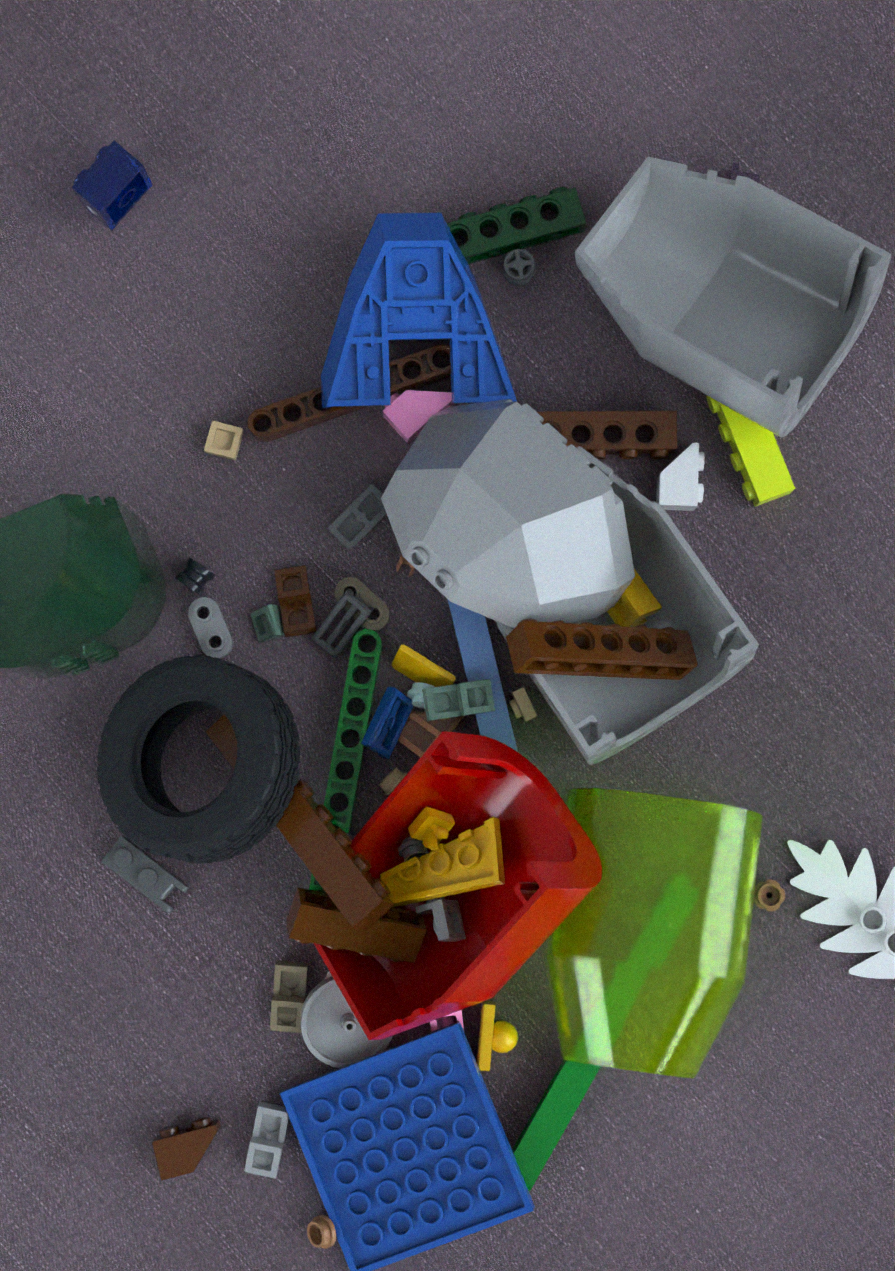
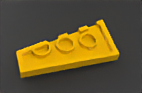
[380,817,505,907]

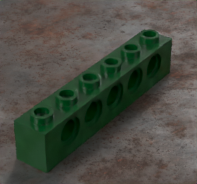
[446,187,586,265]

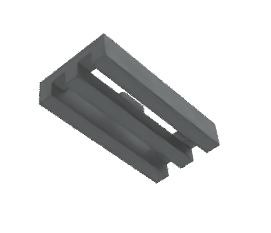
[311,589,374,659]

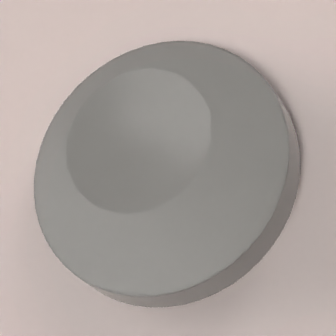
[300,976,392,1068]

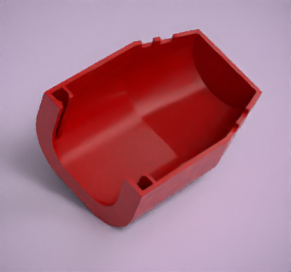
[314,731,602,1040]

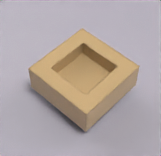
[204,420,244,461]
[509,687,537,723]

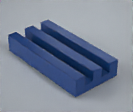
[361,687,414,759]

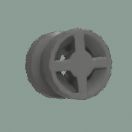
[503,249,535,286]

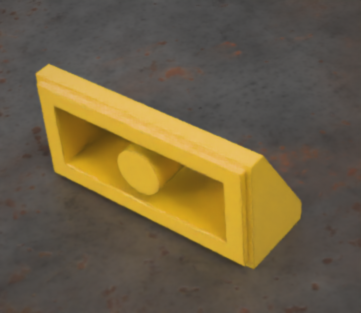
[391,644,456,687]

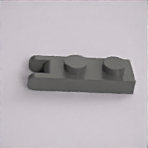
[101,835,190,914]

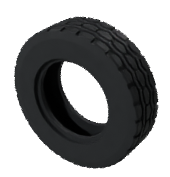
[97,655,300,864]

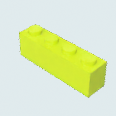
[706,396,795,507]

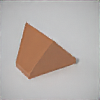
[398,711,464,758]

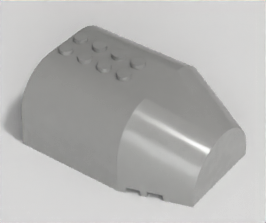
[575,157,892,438]
[496,446,759,765]

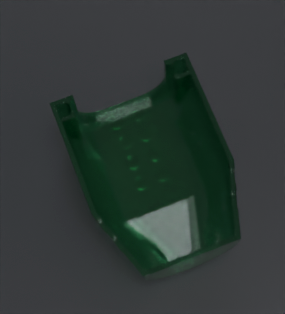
[0,494,166,678]

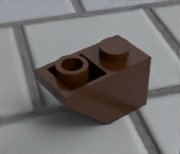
[152,1117,221,1181]

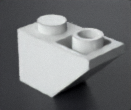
[656,443,704,511]

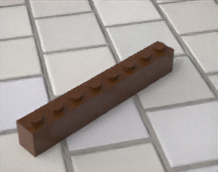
[205,714,395,931]

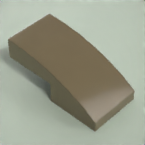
[270,960,308,1033]

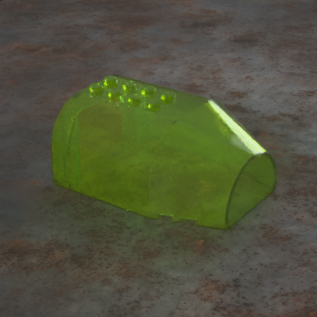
[543,788,763,1079]

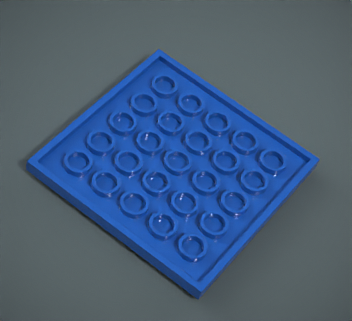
[280,1021,535,1271]

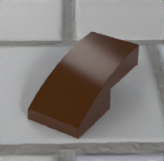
[274,565,317,637]

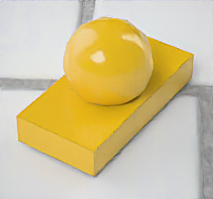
[477,1001,518,1071]

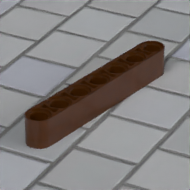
[247,344,451,442]

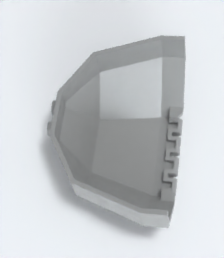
[381,399,635,628]

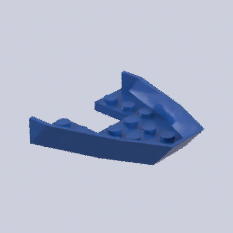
[321,213,517,408]

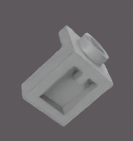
[415,897,466,942]

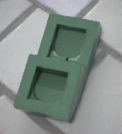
[422,679,495,721]

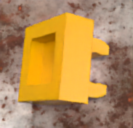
[408,806,455,851]

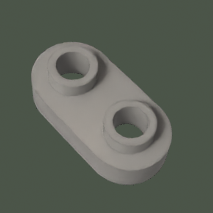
[188,597,233,659]

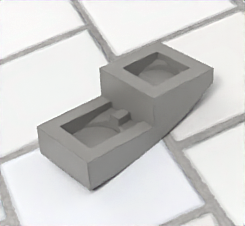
[244,1101,289,1179]

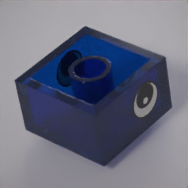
[72,140,153,231]

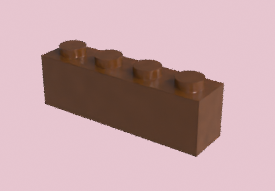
[286,887,427,963]

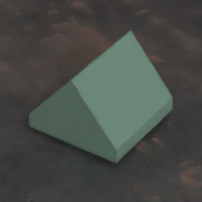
[251,604,285,643]

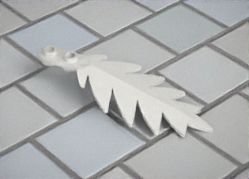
[787,840,895,990]

